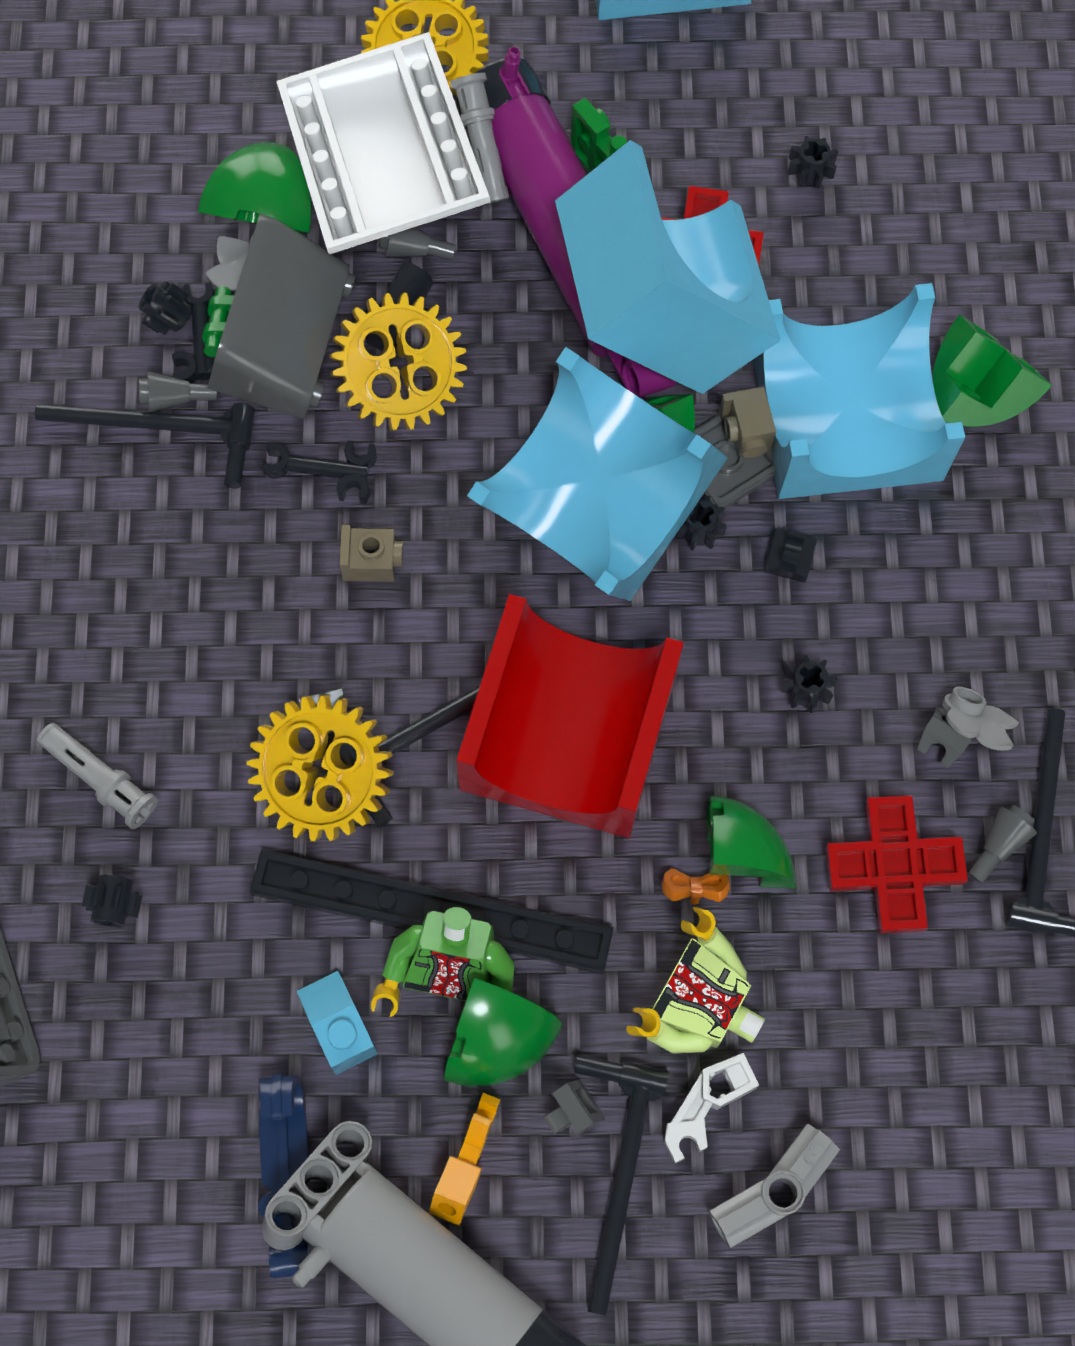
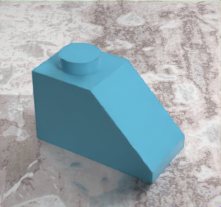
[297,971,378,1075]

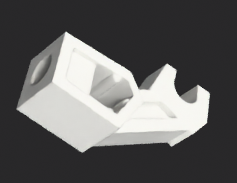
[664,1053,759,1164]

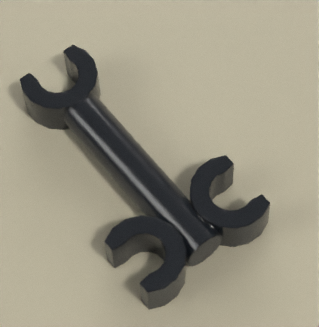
[172,282,215,384]
[262,441,377,505]

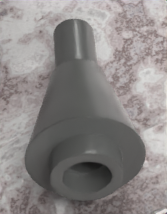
[379,227,456,260]
[139,371,217,412]
[968,805,1037,884]

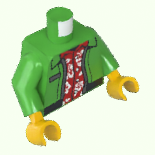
[371,907,514,1017]

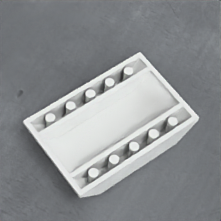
[277,32,491,254]

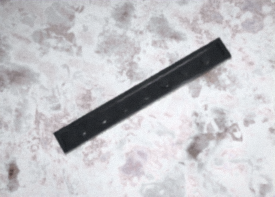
[250,849,614,974]

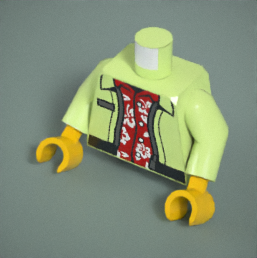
[626,907,765,1053]

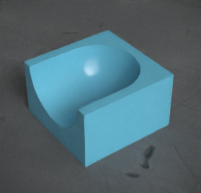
[555,140,780,394]

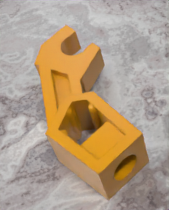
[429,1093,501,1226]

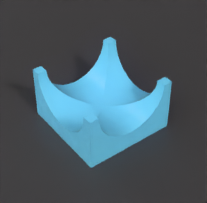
[753,283,965,499]
[467,347,727,601]

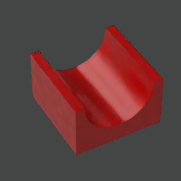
[456,594,684,839]

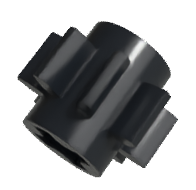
[788,136,838,188]
[139,281,191,335]
[675,495,727,550]
[780,655,837,713]
[82,874,142,928]

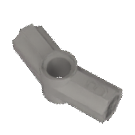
[708,1124,840,1249]

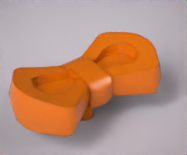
[661,868,731,905]

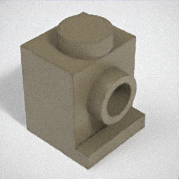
[719,386,776,458]
[340,525,404,582]

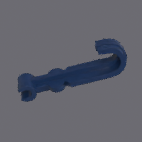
[258,1073,311,1278]

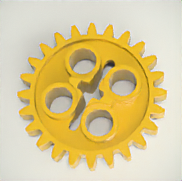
[361,0,489,97]
[329,293,467,431]
[247,695,394,842]

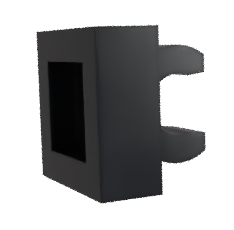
[764,528,817,583]

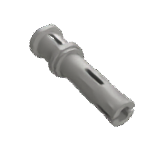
[450,73,510,204]
[37,723,158,829]

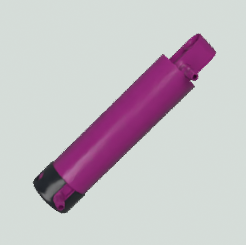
[474,47,676,398]

